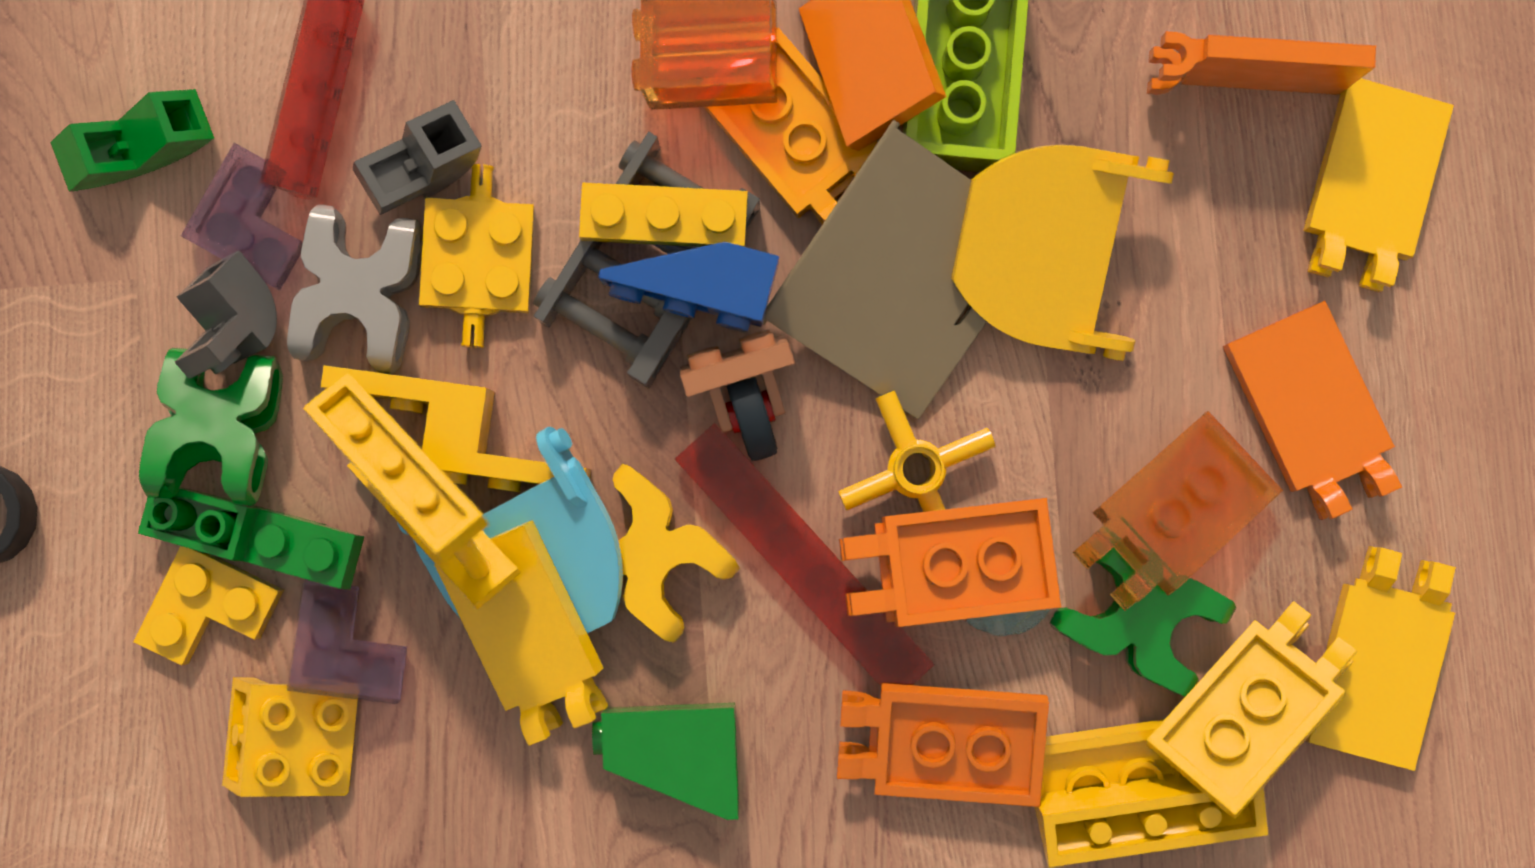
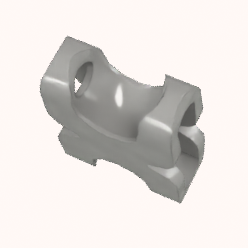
[287,204,423,374]

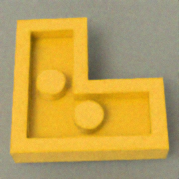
[133,546,284,666]

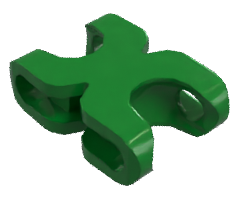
[139,348,283,506]
[1049,535,1237,697]

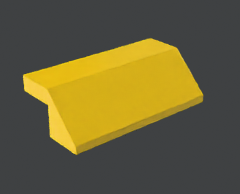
[1035,719,1268,867]

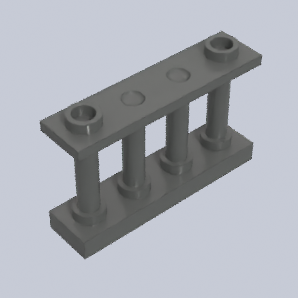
[533,131,760,388]

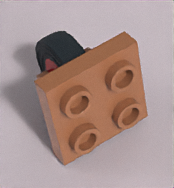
[680,330,795,461]

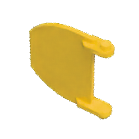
[951,145,1174,361]

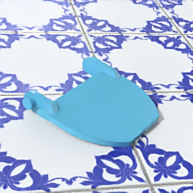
[397,427,623,633]

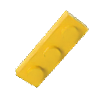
[579,182,748,247]

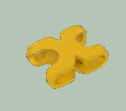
[613,464,740,643]

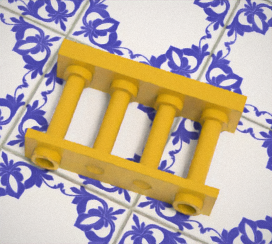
[303,372,520,610]

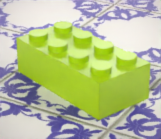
[903,0,1028,172]

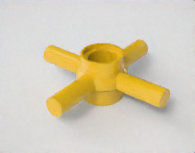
[838,390,996,512]

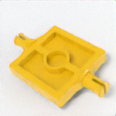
[419,164,534,348]

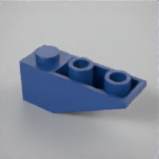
[598,242,779,333]

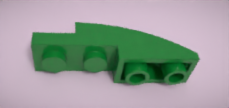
[137,487,365,589]

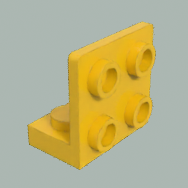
[222,677,358,797]

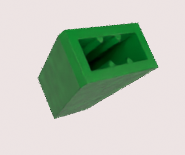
[592,702,739,820]

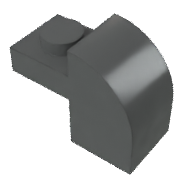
[352,100,482,215]
[174,250,277,379]

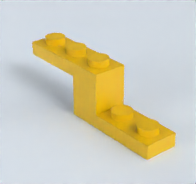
[321,365,591,492]

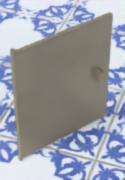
[763,119,987,420]

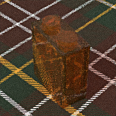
[631,0,777,110]

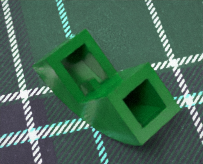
[50,89,214,192]

